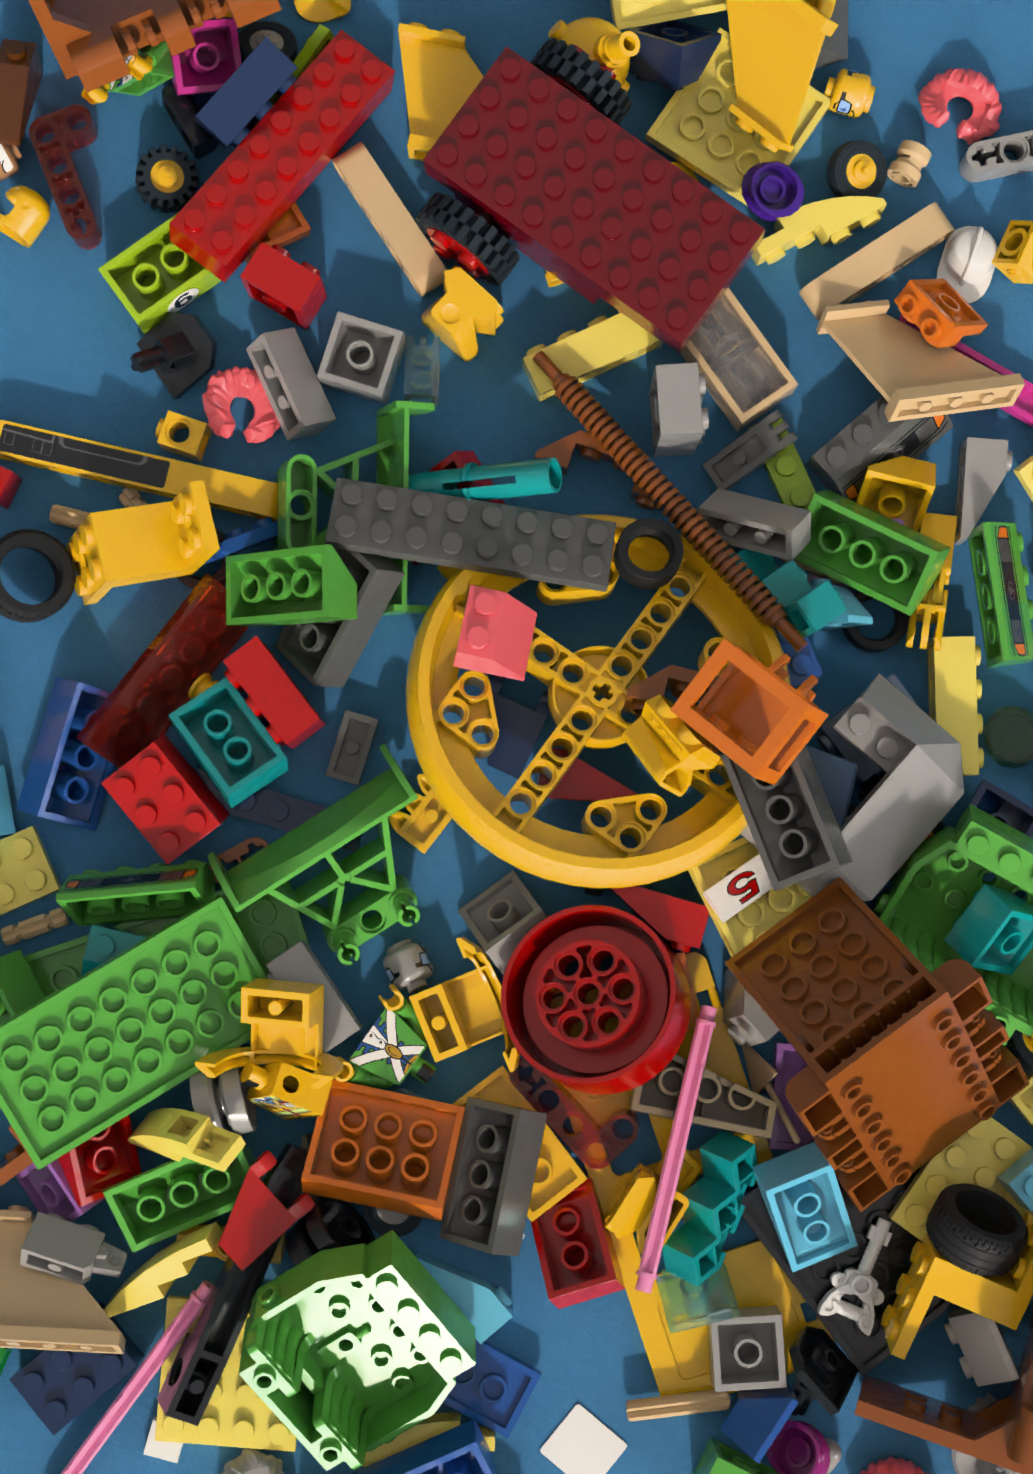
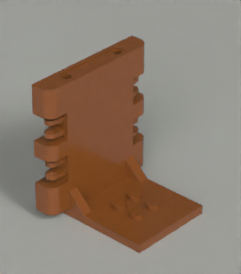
[28,0,282,92]
[725,877,1029,1212]
[854,1312,1033,1474]

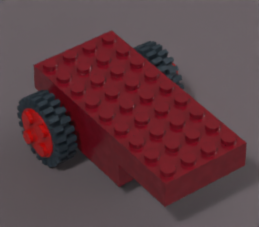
[416,38,765,354]

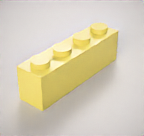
[523,311,663,402]
[927,636,984,776]

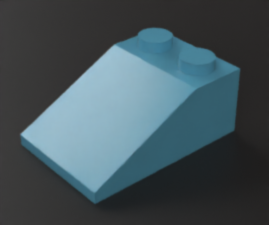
[752,1142,858,1272]

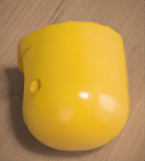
[0,185,51,248]

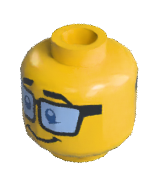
[824,68,876,119]

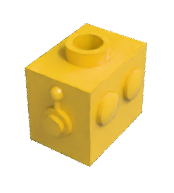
[991,220,1033,284]

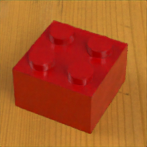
[240,242,327,330]

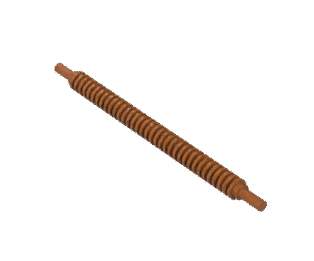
[533,351,808,652]

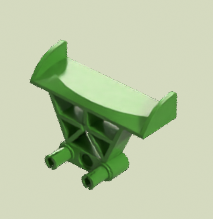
[274,400,435,615]
[207,743,420,965]

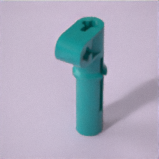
[408,457,562,501]

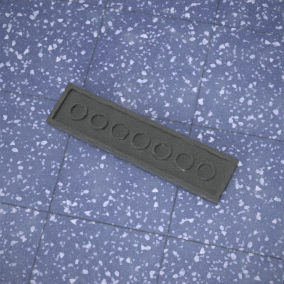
[325,477,616,592]

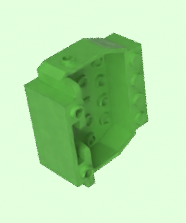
[873,804,1033,1046]
[239,1230,476,1471]

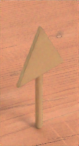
[742,1045,801,1144]

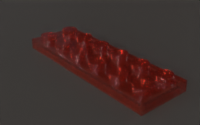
[76,573,248,768]

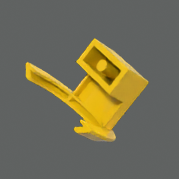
[409,936,520,1073]
[195,978,343,1089]

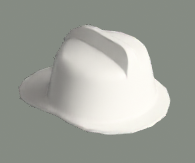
[936,226,998,304]

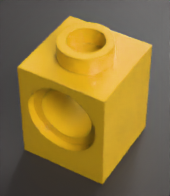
[155,410,212,462]

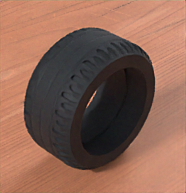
[0,529,76,623]
[926,1183,1028,1277]

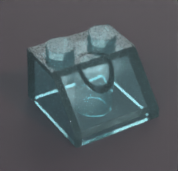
[655,1262,740,1334]

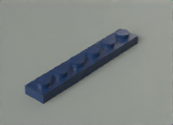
[192,767,363,852]

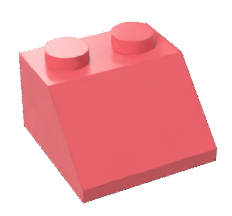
[453,585,537,681]

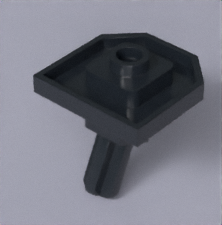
[130,312,217,399]
[789,1326,858,1416]

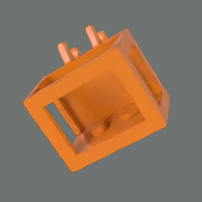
[670,638,829,785]

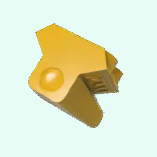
[421,266,504,362]
[622,694,721,797]
[603,1163,689,1254]

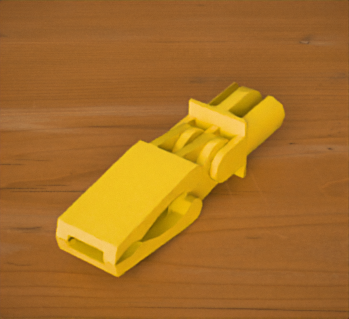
[906,513,957,651]

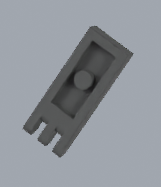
[702,410,798,490]

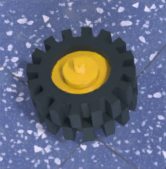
[135,145,198,213]

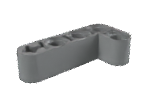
[959,130,1033,182]

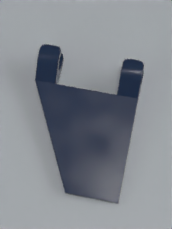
[487,674,550,779]

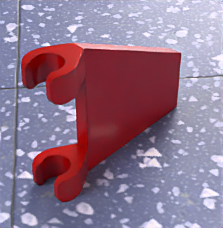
[218,1150,315,1271]

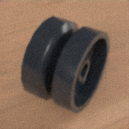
[285,1197,376,1266]

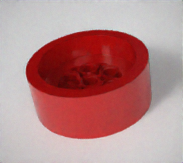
[501,905,691,1095]

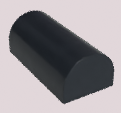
[161,84,219,160]

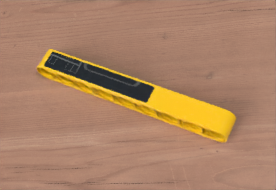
[0,420,278,522]

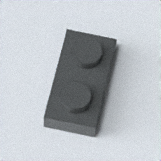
[325,710,379,786]

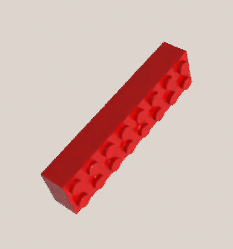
[169,29,395,283]

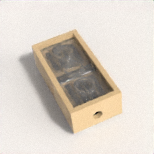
[681,287,798,432]

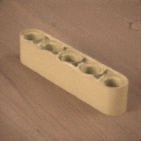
[332,142,446,297]
[799,202,955,321]

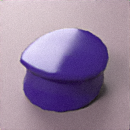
[741,161,804,221]

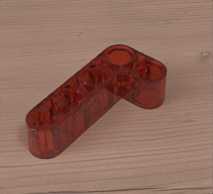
[29,104,103,250]
[509,1056,640,1170]

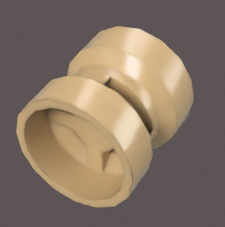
[887,140,932,188]

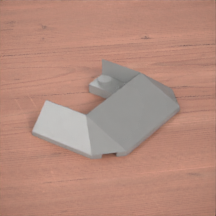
[741,674,964,901]

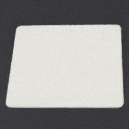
[540,1404,627,1474]

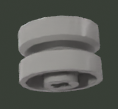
[189,1066,257,1135]

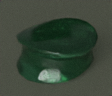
[984,706,1033,768]

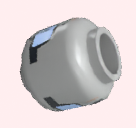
[383,939,433,994]

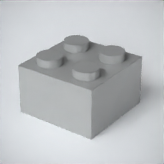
[316,311,407,405]
[706,1306,787,1392]

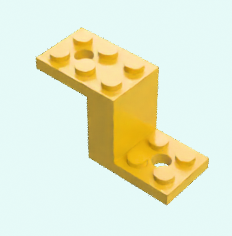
[66,480,220,605]
[881,1212,1033,1360]

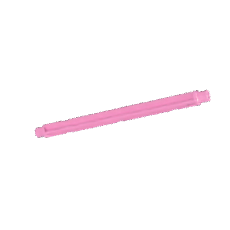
[635,1005,717,1294]
[61,1280,214,1474]

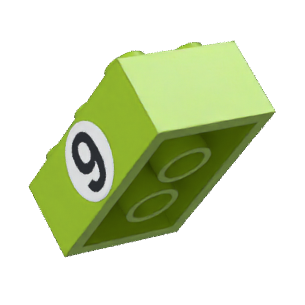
[98,212,221,334]

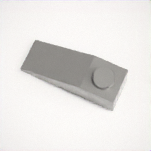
[954,437,1013,545]

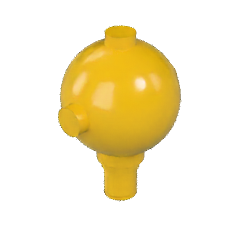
[548,17,640,92]

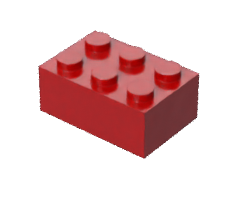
[223,635,326,749]
[101,733,230,865]

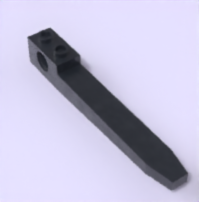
[157,1142,308,1426]

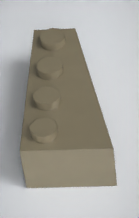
[628,1054,777,1139]

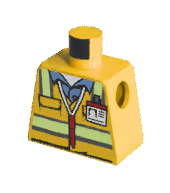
[240,1062,332,1120]

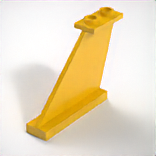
[726,0,838,153]
[398,22,484,161]

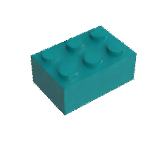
[169,677,289,809]

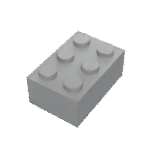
[649,362,709,457]

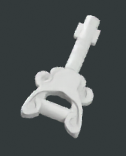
[817,1217,892,1336]

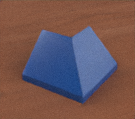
[720,1382,799,1463]

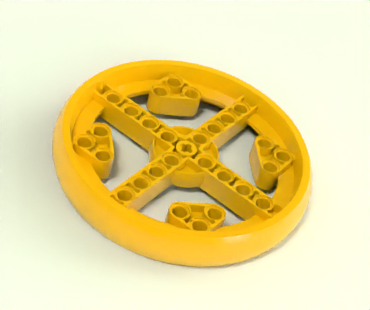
[406,514,791,889]

